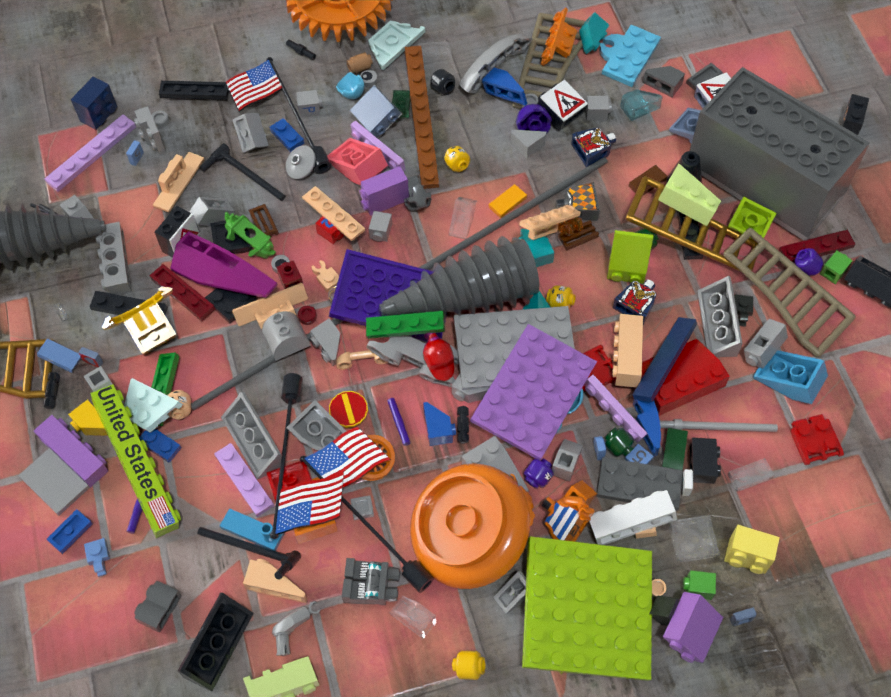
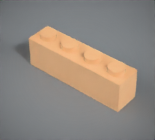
[612,314,643,387]

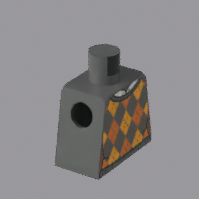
[556,182,600,221]

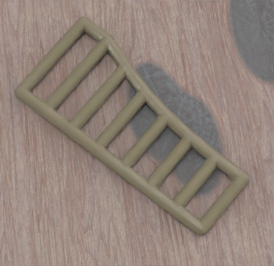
[512,13,585,109]
[723,228,856,357]

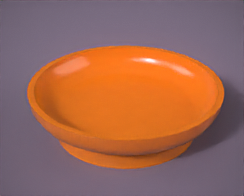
[410,463,530,589]

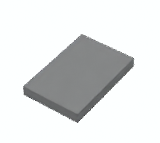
[18,448,90,516]

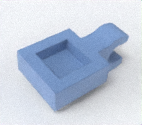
[84,538,110,577]

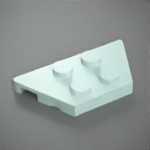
[368,21,425,70]
[124,378,183,432]

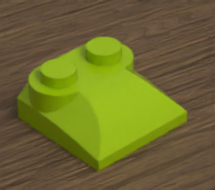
[728,197,776,240]

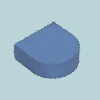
[593,436,606,460]

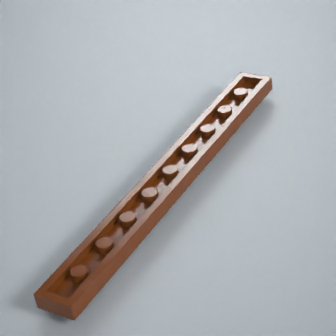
[405,46,439,189]

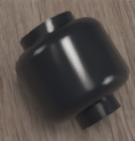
[430,69,455,94]

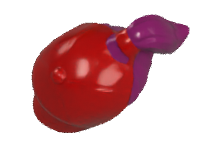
[423,333,454,381]

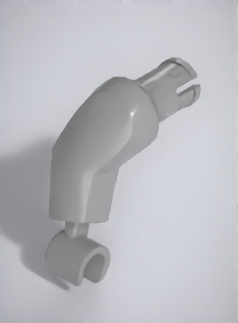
[272,601,321,656]

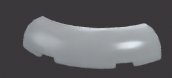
[459,34,533,93]

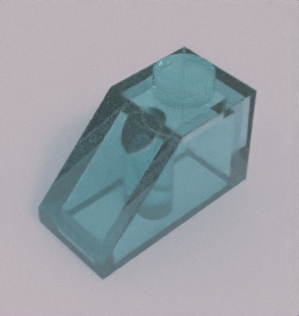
[620,90,663,121]

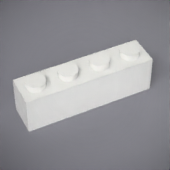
[590,490,677,545]

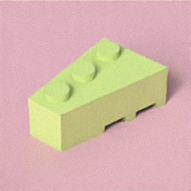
[658,163,721,226]
[243,656,320,697]

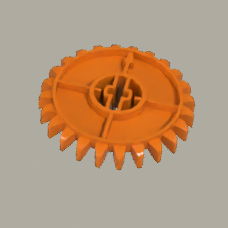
[286,0,393,42]

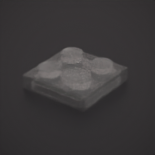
[668,515,720,563]

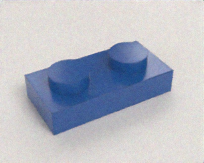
[269,118,304,152]
[139,429,182,463]
[46,509,92,554]

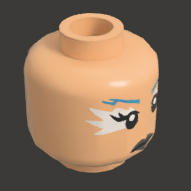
[167,390,191,420]

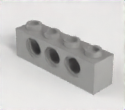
[95,222,132,295]

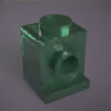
[392,90,411,118]

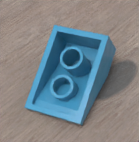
[753,350,828,404]

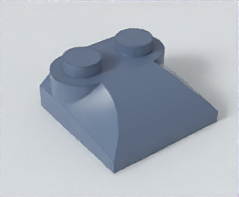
[669,108,701,143]

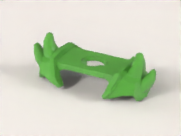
[225,212,276,259]

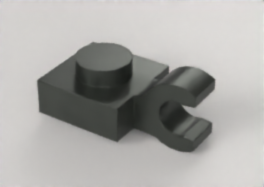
[734,294,753,327]

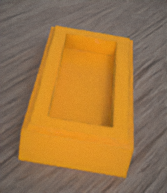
[489,184,527,218]

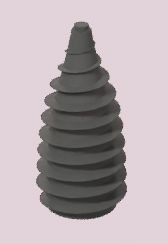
[0,203,106,270]
[379,236,540,320]

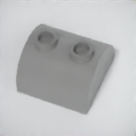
[262,311,311,361]

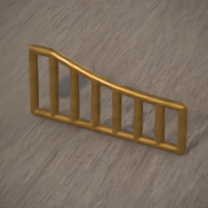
[626,176,758,271]
[0,339,54,399]

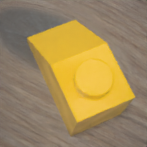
[68,399,108,436]

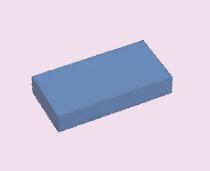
[37,339,82,373]

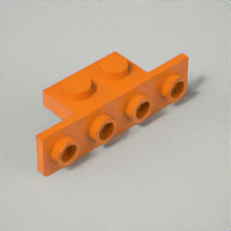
[541,7,577,66]

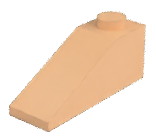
[243,559,308,603]

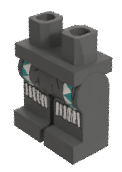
[342,558,401,605]

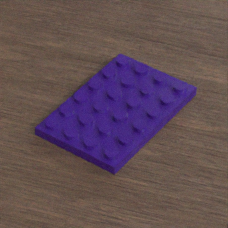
[329,249,447,342]

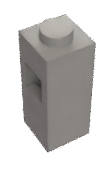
[744,319,788,369]

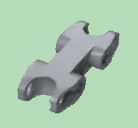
[366,335,459,387]

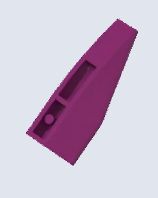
[170,231,278,298]

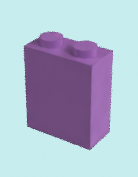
[359,166,409,216]
[663,592,723,663]

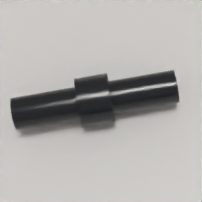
[286,39,316,60]

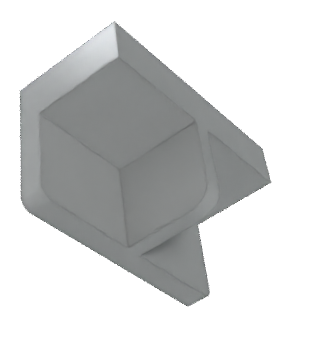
[232,113,268,153]

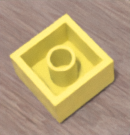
[724,525,780,574]

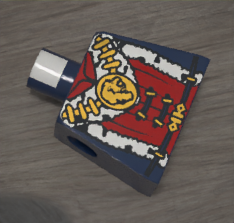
[571,127,616,167]
[613,279,657,325]

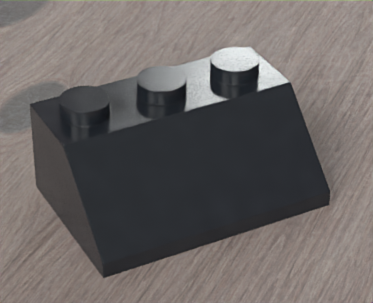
[845,255,891,307]

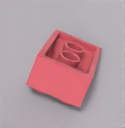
[327,138,388,185]

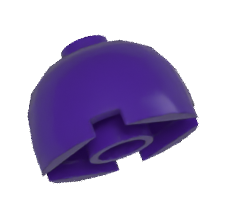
[516,104,552,134]

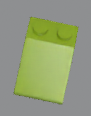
[607,230,653,284]

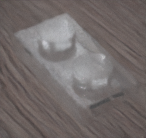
[728,458,775,492]

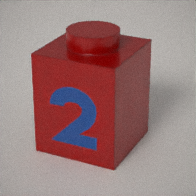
[315,216,344,244]

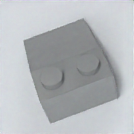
[462,436,529,492]

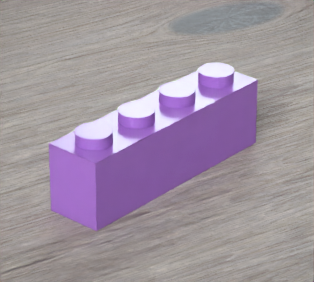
[34,415,108,488]

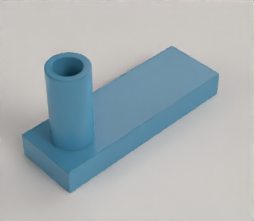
[220,508,285,551]

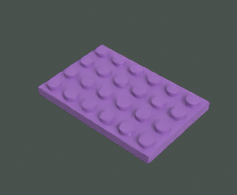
[470,324,597,461]

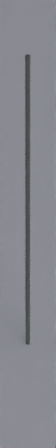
[191,157,608,411]

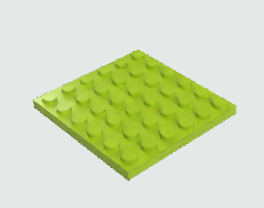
[522,536,652,681]

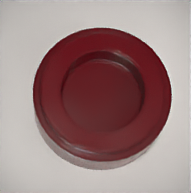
[298,305,317,325]

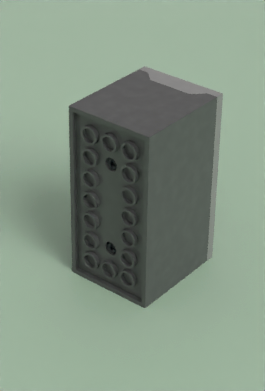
[690,67,870,240]

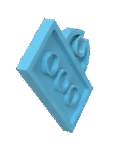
[599,25,661,87]

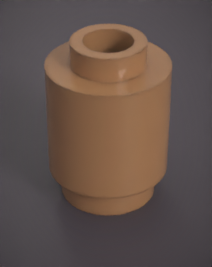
[346,52,373,74]

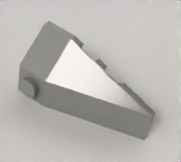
[286,400,346,451]

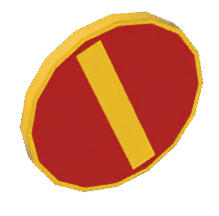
[329,391,368,428]

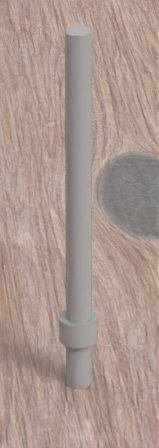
[660,419,778,432]

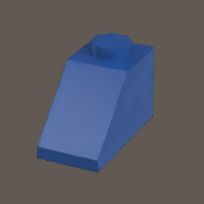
[423,402,456,446]

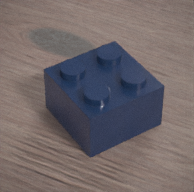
[71,76,118,130]

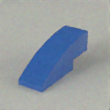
[632,399,661,457]

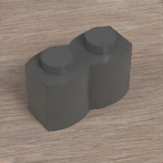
[134,581,182,633]

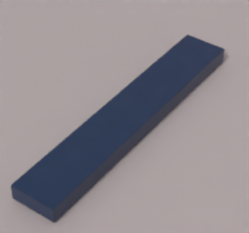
[633,317,697,402]

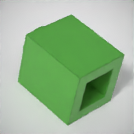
[820,251,853,285]
[683,570,716,600]

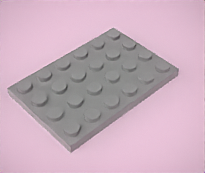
[454,306,575,390]

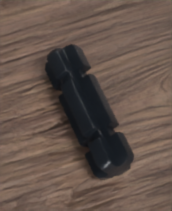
[43,372,60,409]
[457,406,469,444]

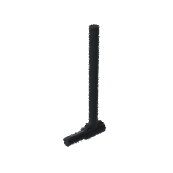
[199,143,286,201]
[197,527,301,580]

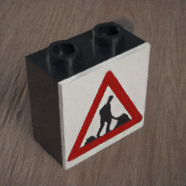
[537,80,588,131]
[154,206,200,258]

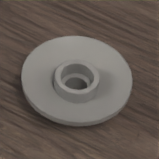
[286,146,316,179]

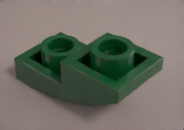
[662,428,688,470]

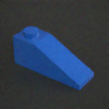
[482,67,528,106]

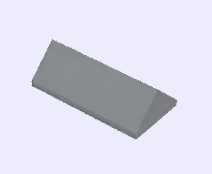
[697,276,743,357]
[221,392,282,479]

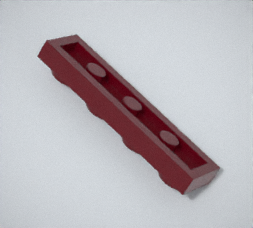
[778,229,855,263]
[149,264,215,321]

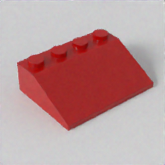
[641,339,730,416]

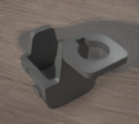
[404,175,432,211]

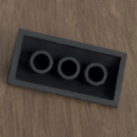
[178,592,254,691]

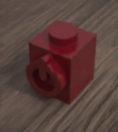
[276,260,303,289]

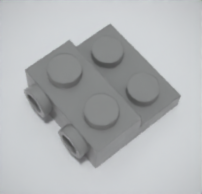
[134,106,166,155]

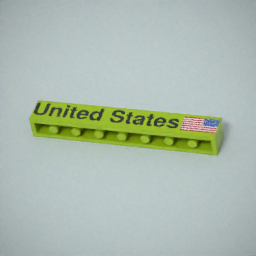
[90,384,181,538]

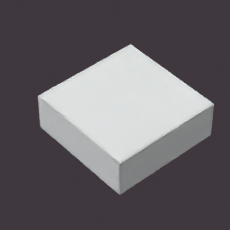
[682,469,693,496]

